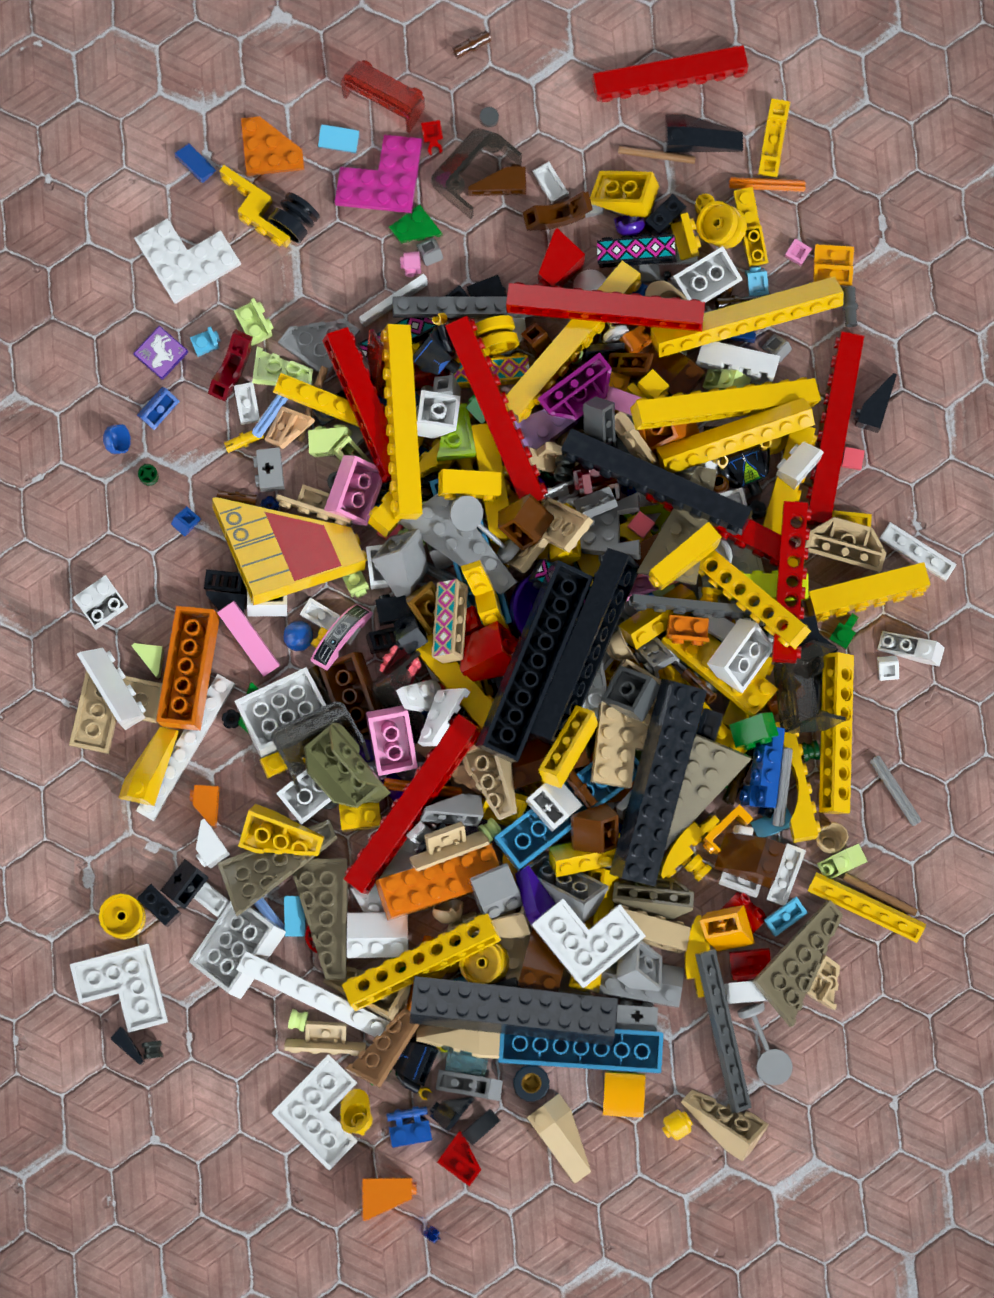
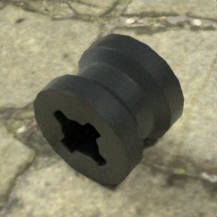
[142,1041,163,1060]

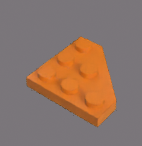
[241,116,304,176]

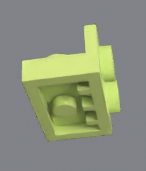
[234,298,274,346]

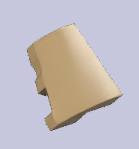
[806,955,840,1010]

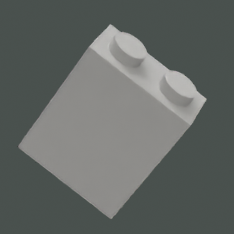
[371,528,429,597]

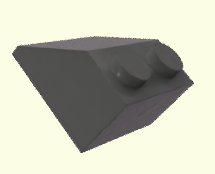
[601,666,660,722]

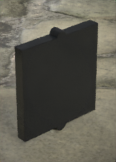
[466,275,507,297]

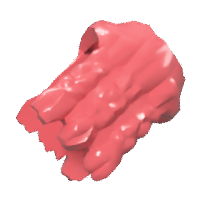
[379,645,422,687]

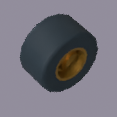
[513,1065,550,1102]

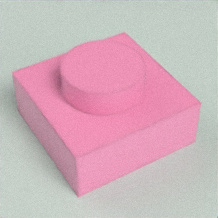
[784,239,812,266]

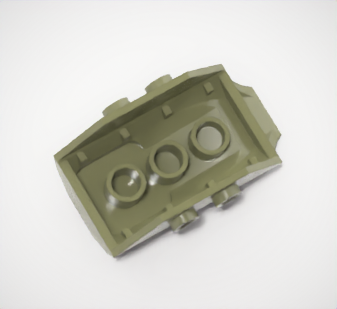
[304,723,391,808]

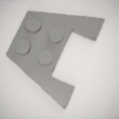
[580,493,641,559]

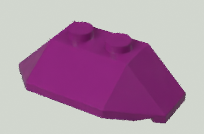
[537,353,612,421]

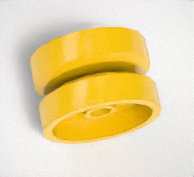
[696,201,747,249]
[476,315,520,356]
[99,894,146,940]
[459,943,510,984]

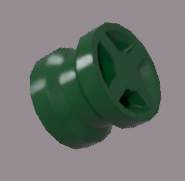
[138,464,159,486]
[800,740,820,762]

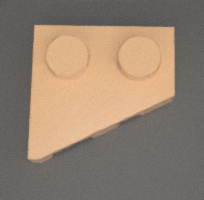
[264,406,315,449]

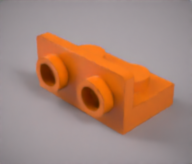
[666,615,710,646]

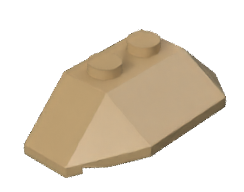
[805,517,886,572]

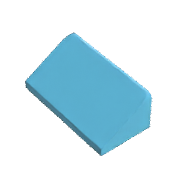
[318,124,360,153]
[750,808,792,838]
[284,896,306,937]
[764,897,808,936]

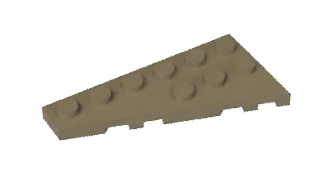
[637,466,717,585]
[665,734,752,850]
[217,819,337,917]
[293,858,348,980]
[752,900,843,1027]

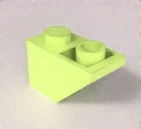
[703,369,751,390]
[308,424,352,457]
[817,844,868,879]

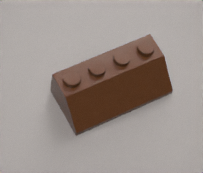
[319,652,382,738]
[511,738,590,790]

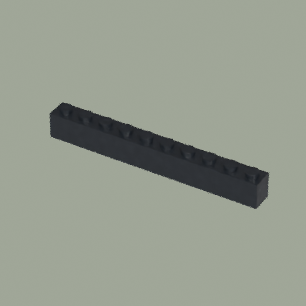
[561,428,752,535]

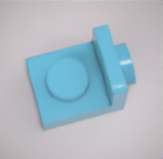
[745,266,769,296]
[190,326,221,357]

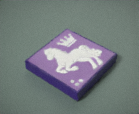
[133,325,189,381]

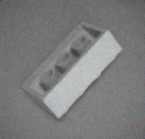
[529,853,609,923]
[598,960,685,1008]

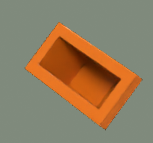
[190,785,220,828]

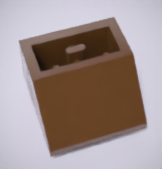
[498,494,554,550]
[571,803,619,854]

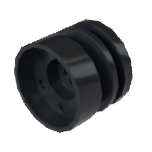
[268,192,320,244]

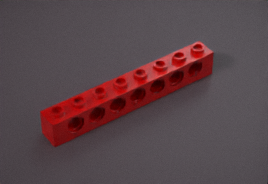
[772,501,811,664]

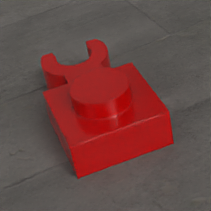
[421,120,443,156]

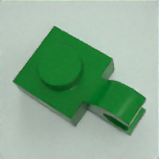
[829,613,859,650]

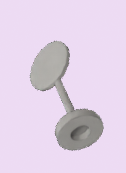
[450,496,519,563]
[737,1002,793,1085]

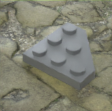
[278,319,360,376]

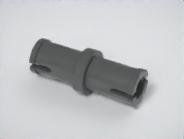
[843,286,858,327]

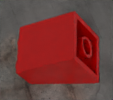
[538,228,585,287]
[460,621,518,682]

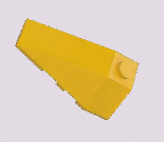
[118,727,179,806]
[238,804,324,856]

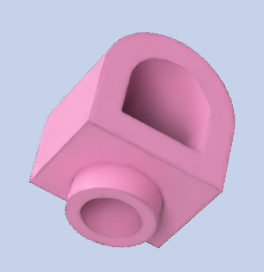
[400,252,421,277]

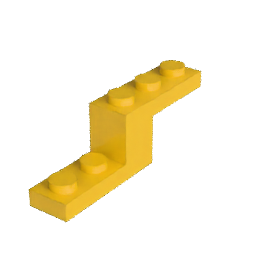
[219,165,291,248]
[461,560,512,634]

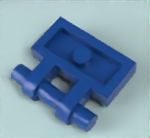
[387,1106,433,1148]

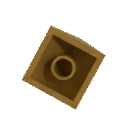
[406,581,437,636]

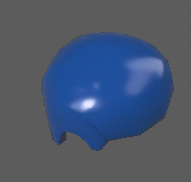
[103,424,131,454]
[283,620,314,651]

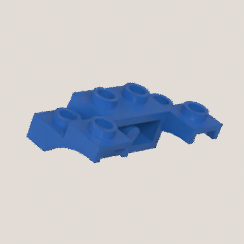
[739,727,785,808]

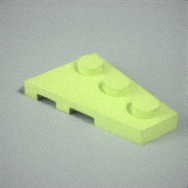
[252,346,313,386]

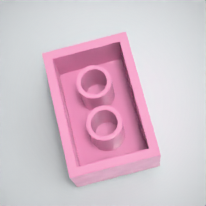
[324,455,383,526]
[366,705,418,776]

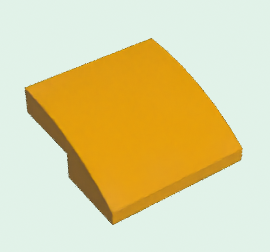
[813,244,854,286]
[603,1071,646,1118]

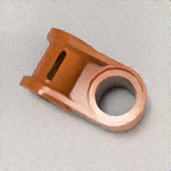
[619,326,653,353]

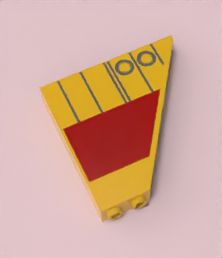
[212,497,368,605]

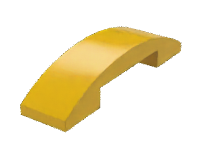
[758,98,790,177]

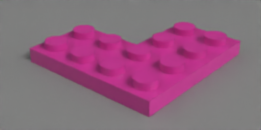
[335,135,422,213]

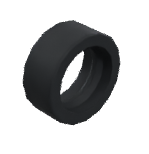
[462,1109,500,1146]

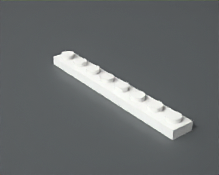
[136,674,235,821]
[236,950,390,1037]

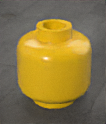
[662,1110,693,1140]

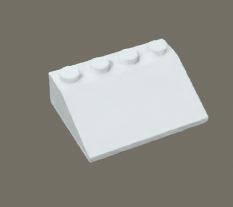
[77,648,146,730]
[234,667,333,759]
[189,901,286,999]

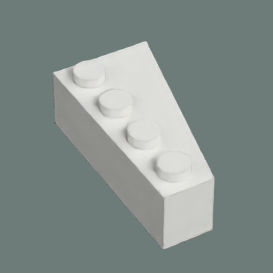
[696,341,780,385]

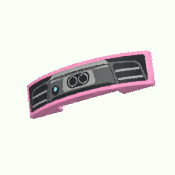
[311,604,373,670]

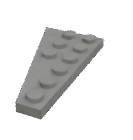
[399,493,517,595]

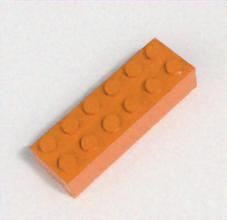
[156,606,220,731]
[375,843,499,921]

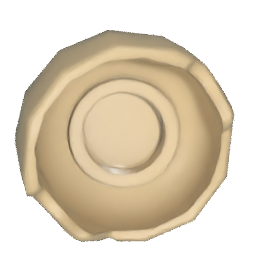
[816,822,849,854]
[432,899,463,924]

